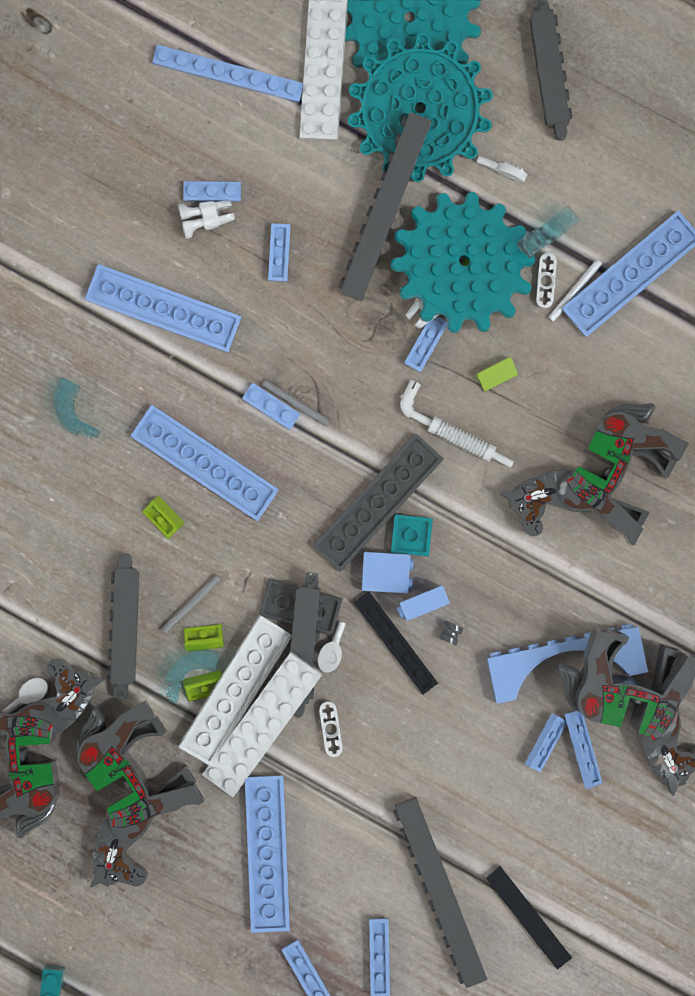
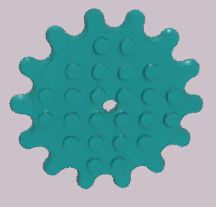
[345,0,482,68]
[348,33,493,182]
[390,192,535,333]

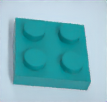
[391,514,433,557]

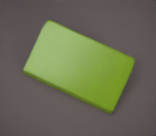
[476,357,518,392]
[142,496,185,539]
[184,624,224,651]
[183,670,222,702]

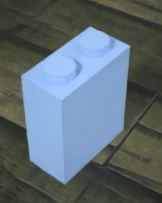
[362,552,414,593]
[397,585,450,621]

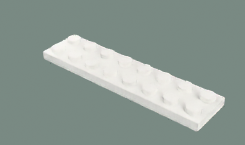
[299,0,348,141]
[178,615,292,766]
[202,651,322,797]

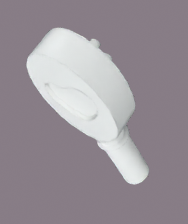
[477,156,527,183]
[318,621,346,673]
[2,678,49,714]

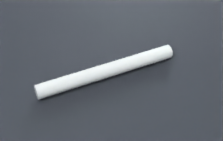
[548,259,602,322]

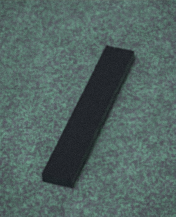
[354,591,438,695]
[485,866,572,970]

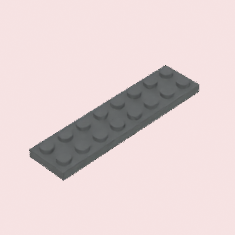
[313,433,444,572]

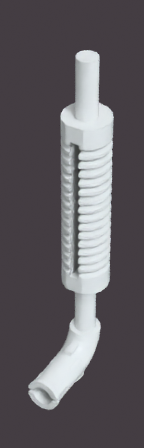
[400,380,514,468]

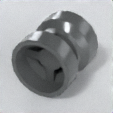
[439,621,464,646]

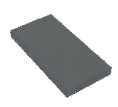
[259,579,343,636]

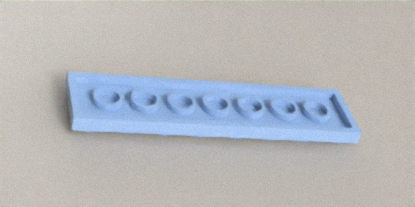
[562,210,695,338]
[85,264,242,353]
[130,404,279,521]
[245,775,290,933]

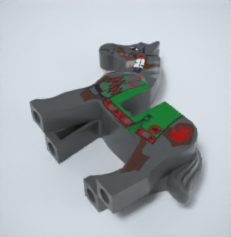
[500,403,689,546]
[558,627,695,796]
[0,658,104,838]
[77,700,205,887]

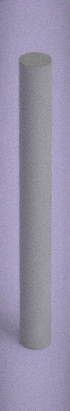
[262,380,331,427]
[161,575,221,634]

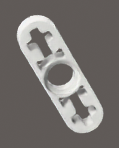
[536,253,557,309]
[319,701,343,757]

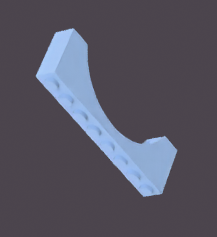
[486,623,648,704]

